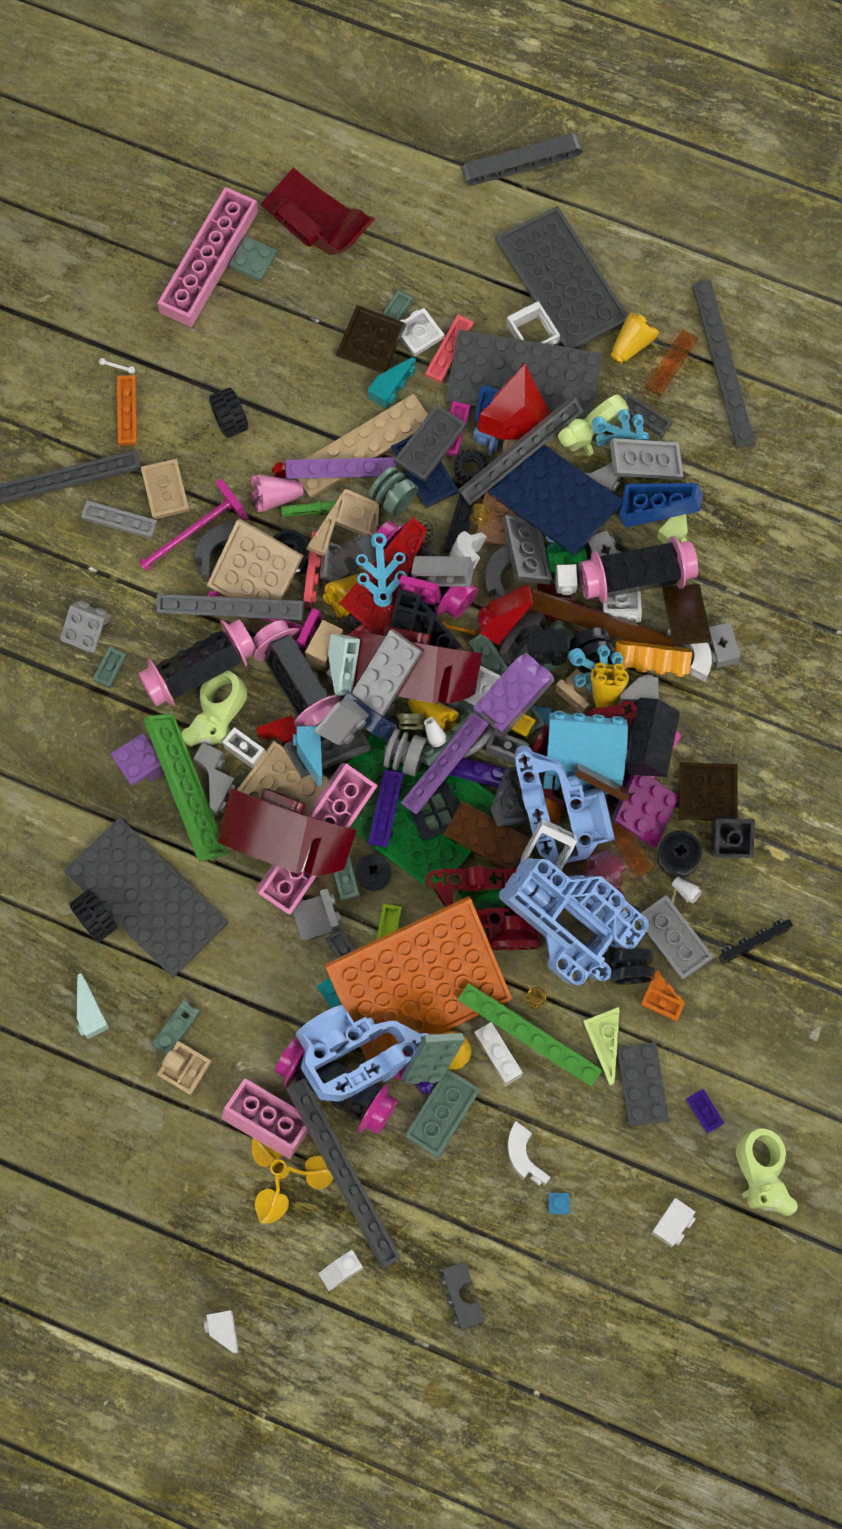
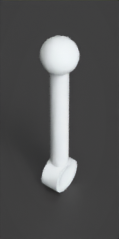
[99,358,135,374]

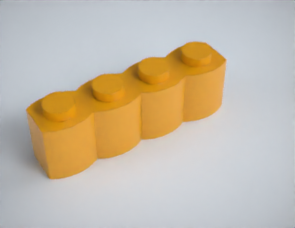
[615,640,692,677]

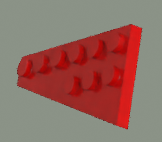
[338,517,427,635]

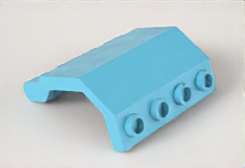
[543,711,628,794]

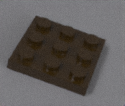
[336,305,407,374]
[679,762,738,821]

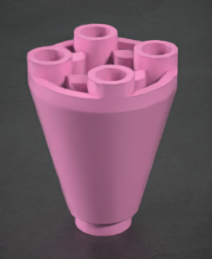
[251,475,303,512]

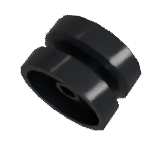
[272,530,310,577]
[569,628,617,674]
[657,830,702,878]
[609,948,655,985]

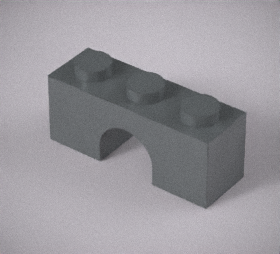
[328,533,376,578]
[440,1262,485,1330]

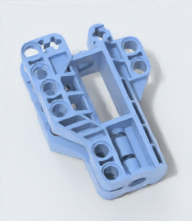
[499,859,649,985]

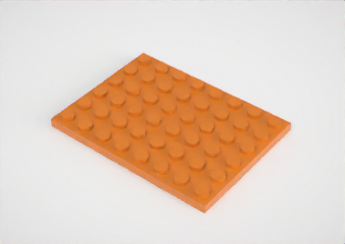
[324,896,512,1061]

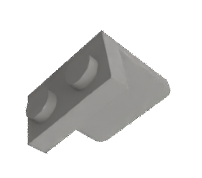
[60,601,112,653]
[293,889,342,941]

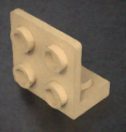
[555,668,595,715]

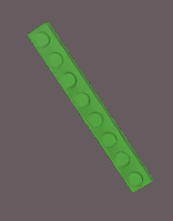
[458,983,602,1087]

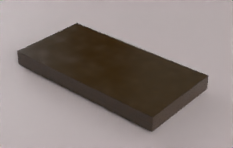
[662,584,711,645]

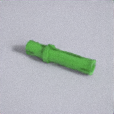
[281,501,336,517]

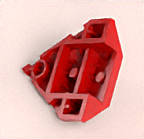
[477,362,550,440]

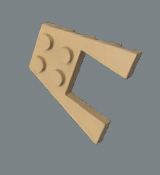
[306,489,379,572]

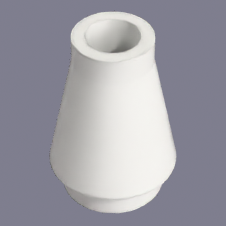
[424,717,446,747]
[672,877,702,904]

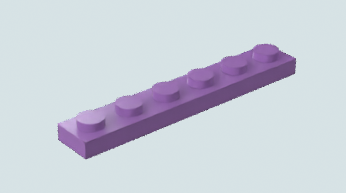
[285,457,396,479]
[401,713,489,814]

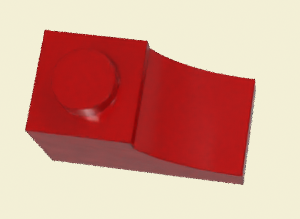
[256,715,297,747]

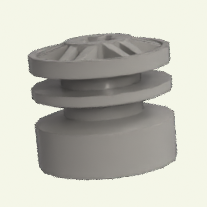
[384,729,428,777]

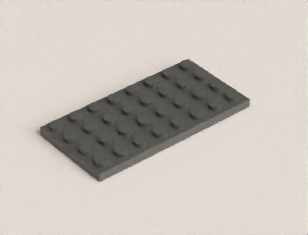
[495,206,628,349]
[446,330,603,419]
[64,817,228,978]

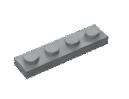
[81,500,158,540]

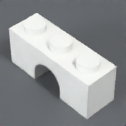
[474,1022,523,1087]

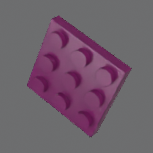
[611,775,679,848]

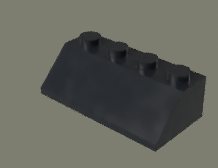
[625,698,680,777]

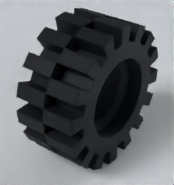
[454,449,487,483]

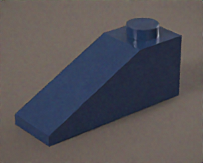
[341,691,398,742]

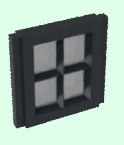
[409,783,458,842]

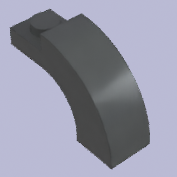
[194,523,234,582]
[485,545,513,600]
[500,612,548,667]

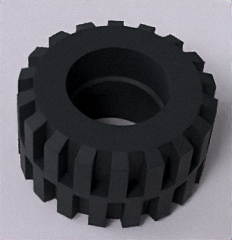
[209,387,248,438]
[69,889,118,942]

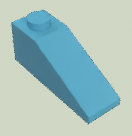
[293,726,322,786]

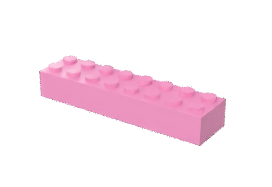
[157,187,258,328]
[254,763,377,915]

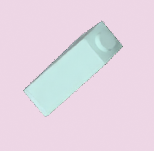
[328,634,360,696]
[76,973,109,1039]

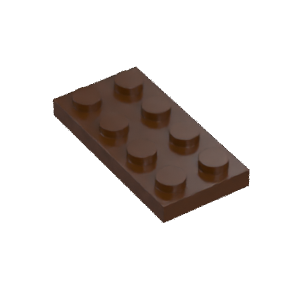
[443,801,530,869]

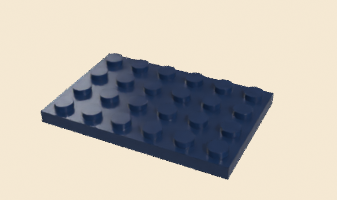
[489,445,623,557]

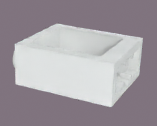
[507,301,560,346]
[520,818,577,871]

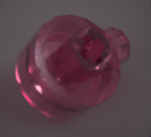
[583,850,626,901]

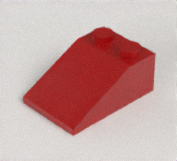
[478,585,533,645]

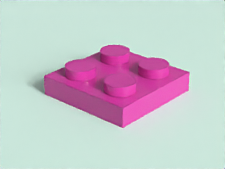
[399,575,442,604]

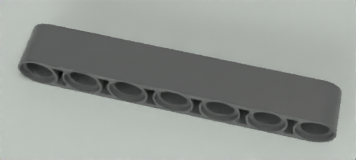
[461,134,583,186]

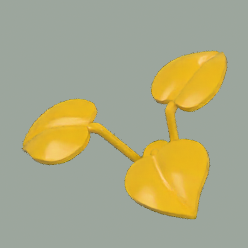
[252,1138,334,1224]

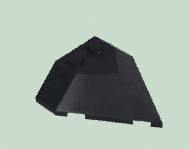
[390,589,463,649]

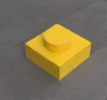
[511,714,536,738]

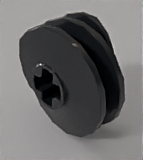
[356,854,391,891]

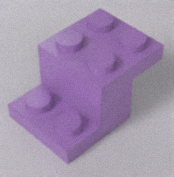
[110,733,164,786]

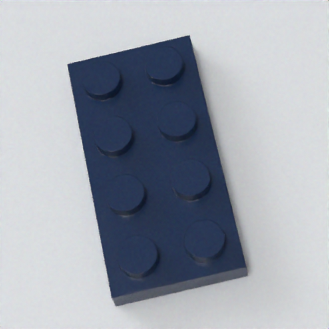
[391,435,458,509]

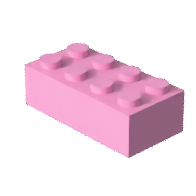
[222,1078,309,1159]

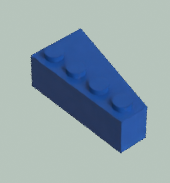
[620,483,703,528]

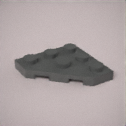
[491,767,540,826]

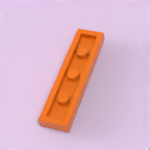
[117,375,137,446]

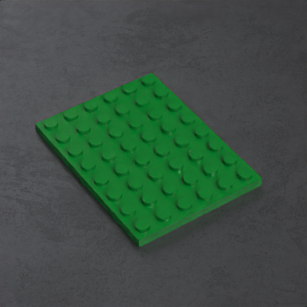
[347,728,495,896]

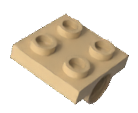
[157,1041,212,1096]

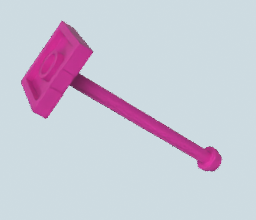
[139,479,249,571]
[208,591,323,656]

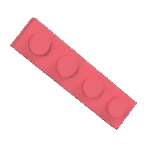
[425,315,474,384]
[303,531,321,608]

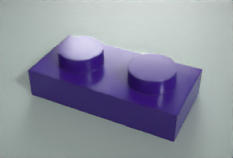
[686,1089,724,1134]

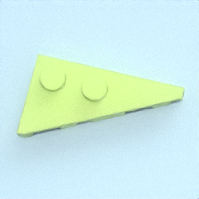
[583,1007,620,1086]

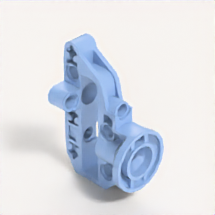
[515,745,615,865]
[296,1005,429,1102]

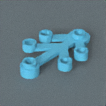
[591,409,650,448]
[355,533,407,607]
[568,645,623,694]

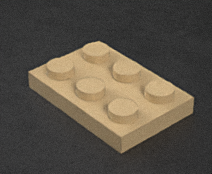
[141,459,189,519]

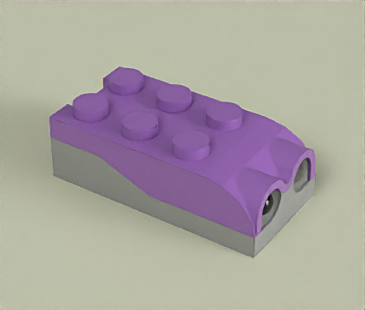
[473,653,554,737]

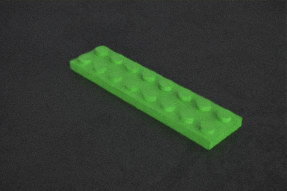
[143,714,228,862]

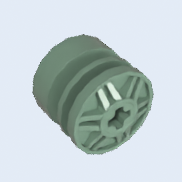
[369,466,418,517]

